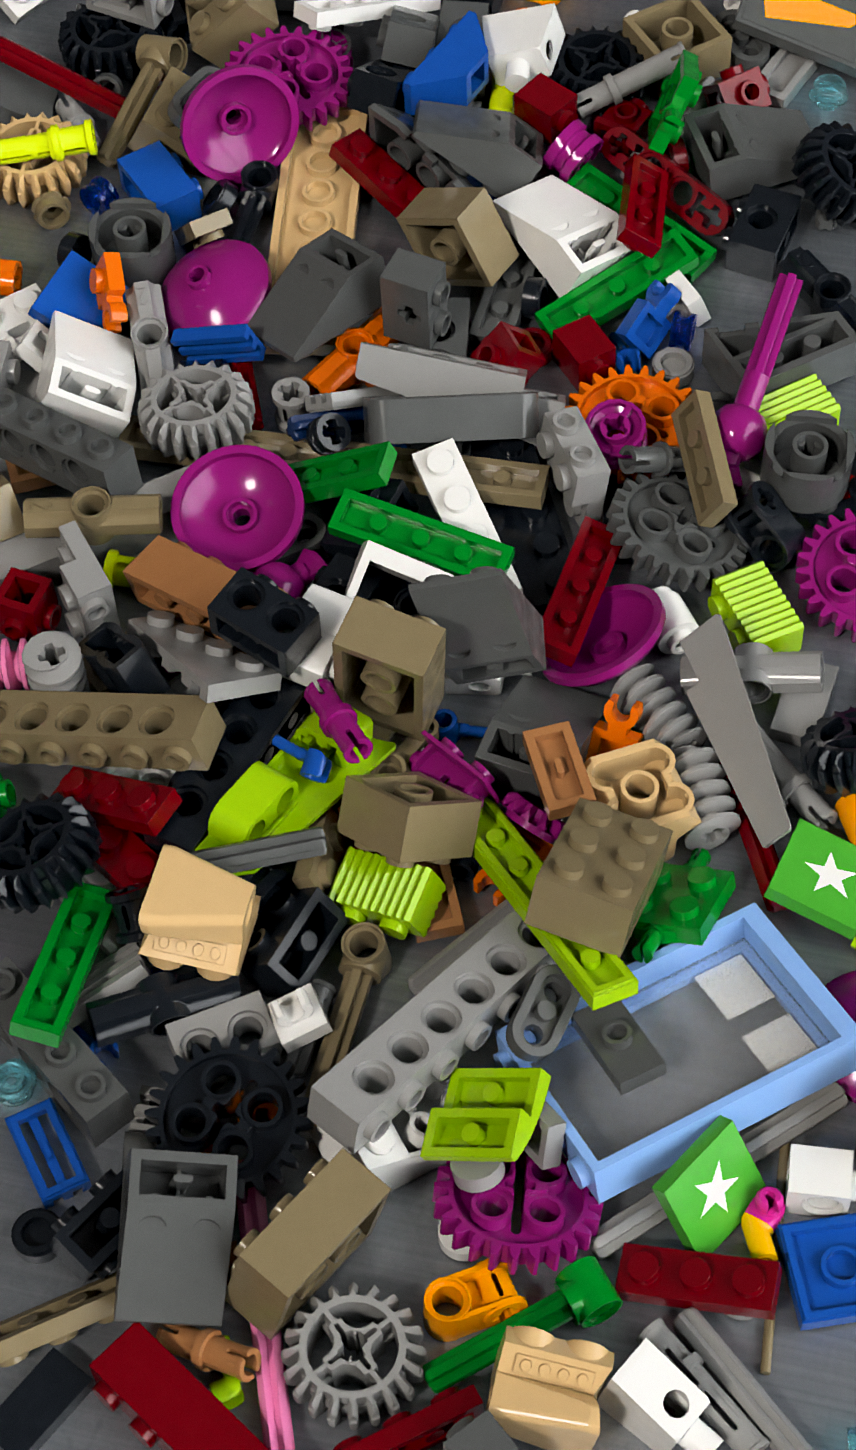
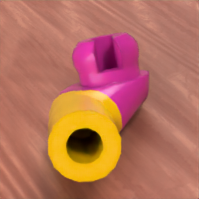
[741,1186,786,1261]

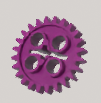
[225,25,353,132]
[795,508,856,643]
[432,1151,604,1275]

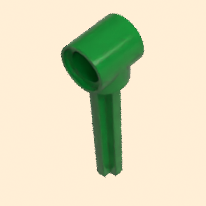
[422,1256,623,1394]

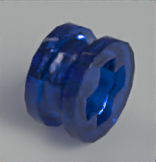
[79,176,120,215]
[668,311,697,352]

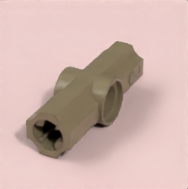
[23,486,163,546]

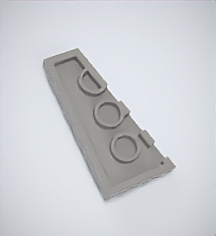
[127,610,282,703]

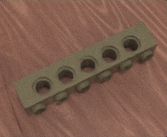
[0,690,226,771]

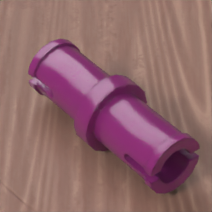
[304,678,373,764]

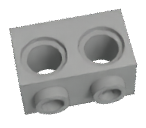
[164,990,282,1093]

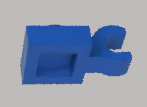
[615,279,682,359]

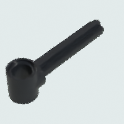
[226,160,278,244]

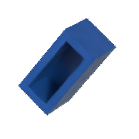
[117,140,204,232]

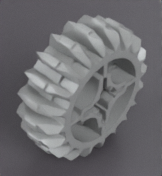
[137,360,256,462]
[281,1282,427,1431]

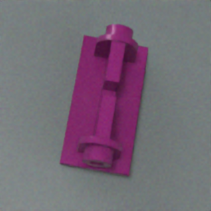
[409,730,501,809]

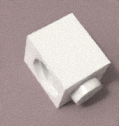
[784,1143,856,1217]

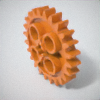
[565,365,692,484]

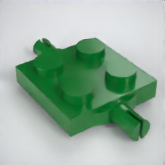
[648,49,703,155]
[631,848,736,963]

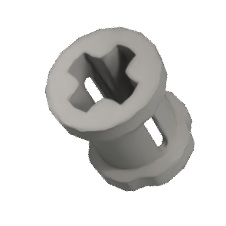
[271,377,310,433]

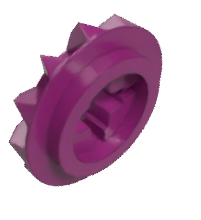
[500,792,565,844]

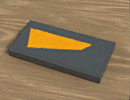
[731,0,856,78]

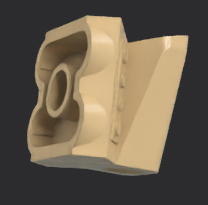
[584,738,701,862]
[138,844,261,981]
[485,1326,615,1450]

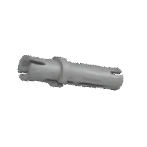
[577,41,686,119]
[757,723,838,831]
[636,1318,771,1450]

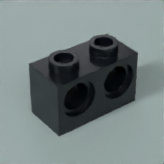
[347,58,416,114]
[207,567,322,678]

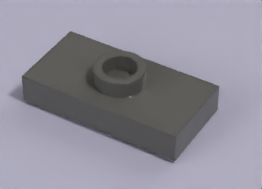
[571,1000,667,1096]

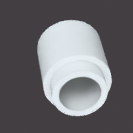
[652,586,699,655]

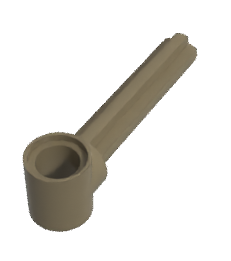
[96,34,188,168]
[304,922,392,1098]

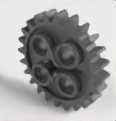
[606,472,747,592]

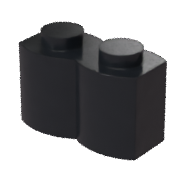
[79,622,171,694]

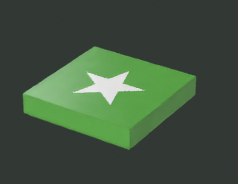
[763,818,856,940]
[651,1115,766,1253]

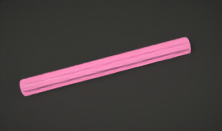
[236,1159,295,1450]

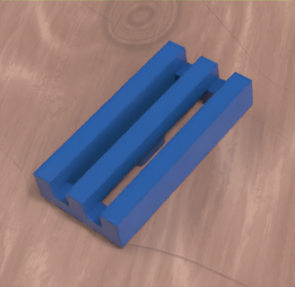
[170,324,266,365]
[5,1098,92,1209]

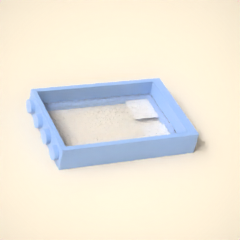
[493,902,856,1204]

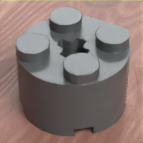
[88,197,176,288]
[760,410,856,514]

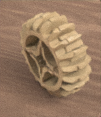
[0,112,88,209]

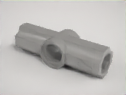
[125,280,175,390]
[680,642,825,704]

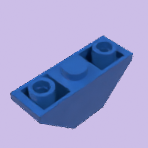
[402,10,489,115]

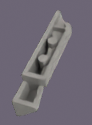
[355,342,566,446]
[680,614,791,848]

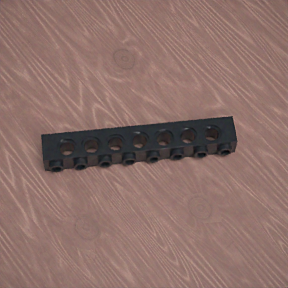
[143,552,387,855]

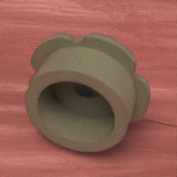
[31,191,71,230]

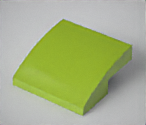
[420,1068,551,1162]

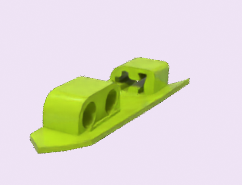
[195,702,396,876]

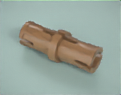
[156,1324,261,1382]

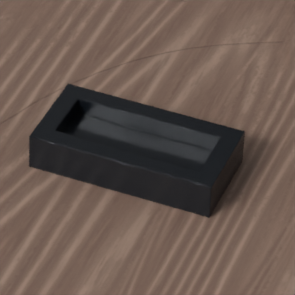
[0,1347,95,1450]

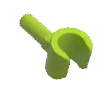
[208,1335,245,1410]

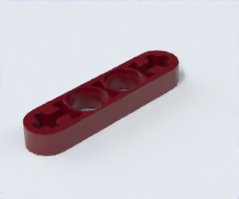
[601,126,735,237]

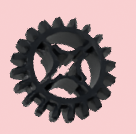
[58,3,163,83]
[549,25,648,117]
[791,120,856,229]
[800,706,856,797]
[0,792,103,914]

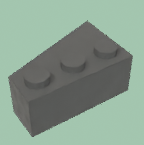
[702,311,856,401]

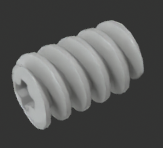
[22,631,91,692]
[610,663,708,750]
[672,745,741,852]

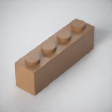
[122,535,288,654]

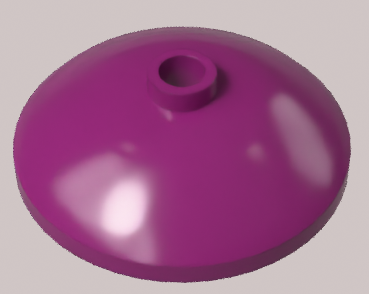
[180,64,299,184]
[161,239,272,347]
[170,445,305,572]
[542,584,666,687]

